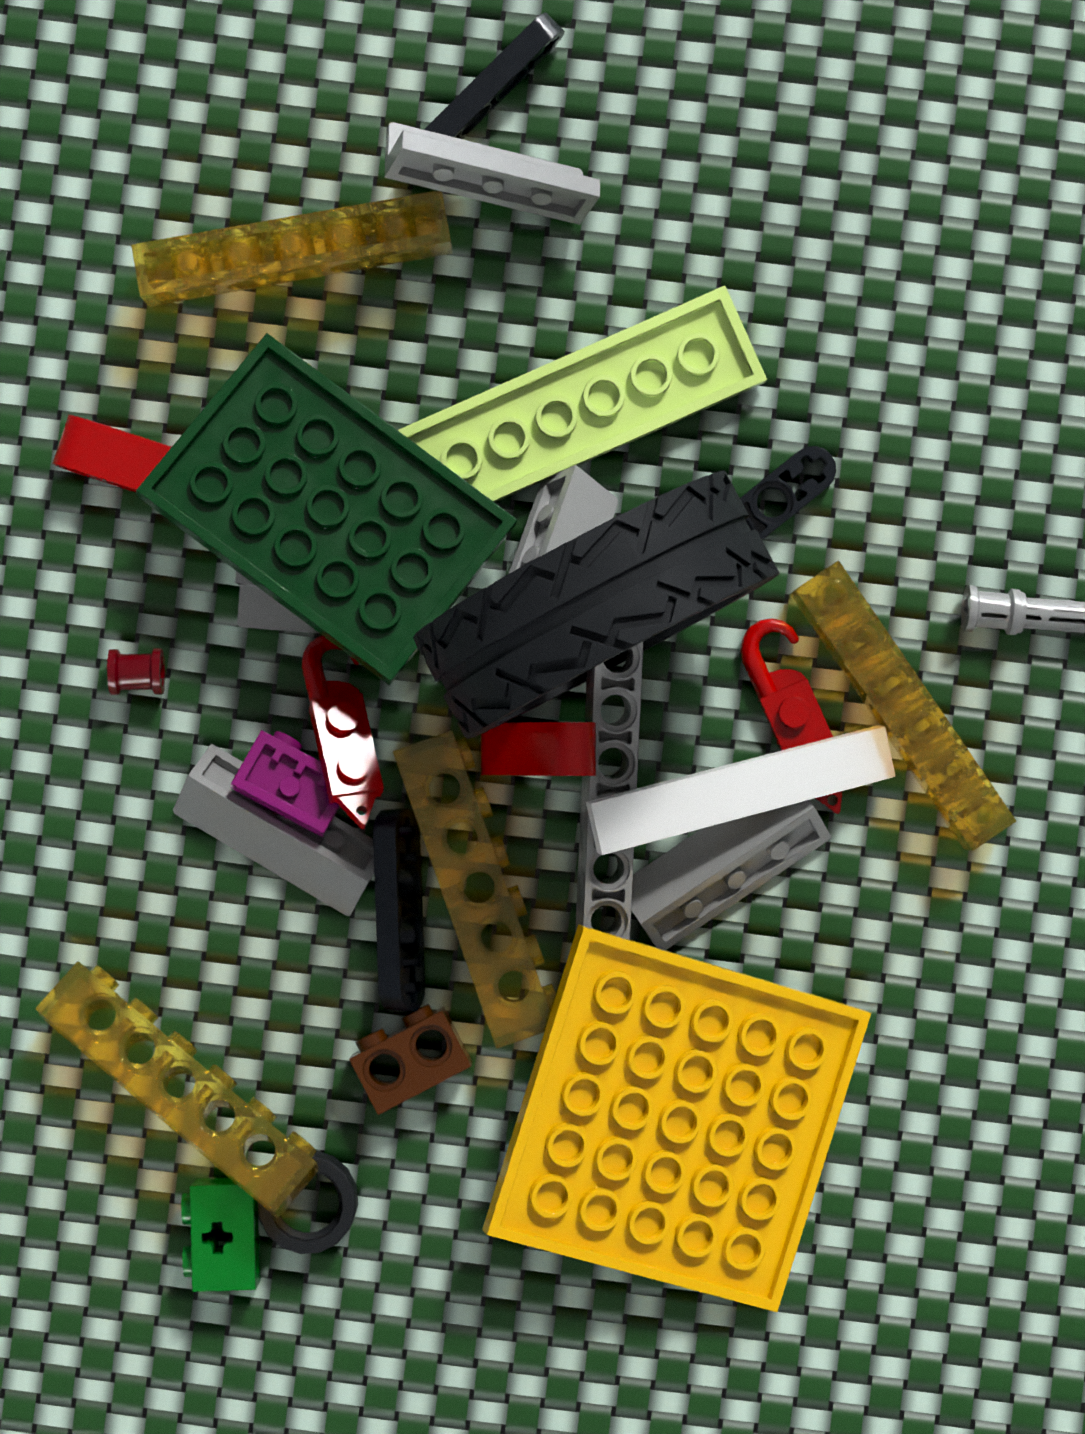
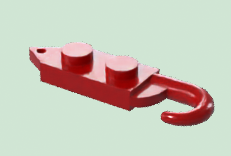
[740,618,843,814]
[302,636,384,829]

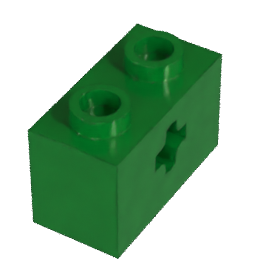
[181,1177,261,1292]

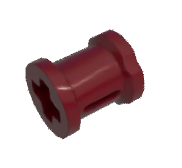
[107,648,166,695]

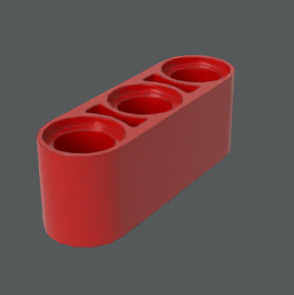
[52,415,171,493]
[481,722,596,776]

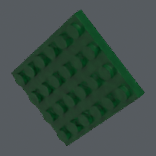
[136,333,517,686]

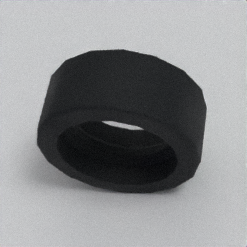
[257,1150,358,1254]

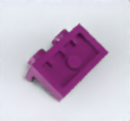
[231,730,340,837]

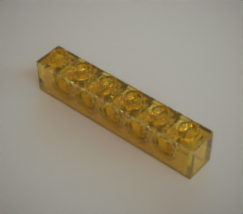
[131,191,453,307]
[790,560,1016,851]
[393,731,556,1049]
[35,961,319,1219]

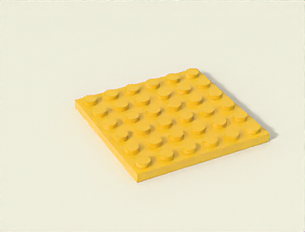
[482,924,871,1312]

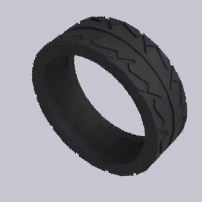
[413,471,780,739]

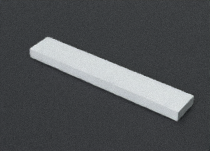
[586,725,896,855]

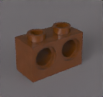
[349,1004,473,1115]

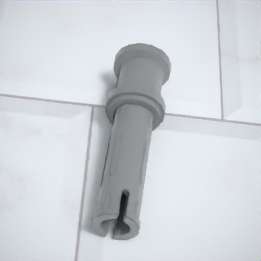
[961,585,1085,635]

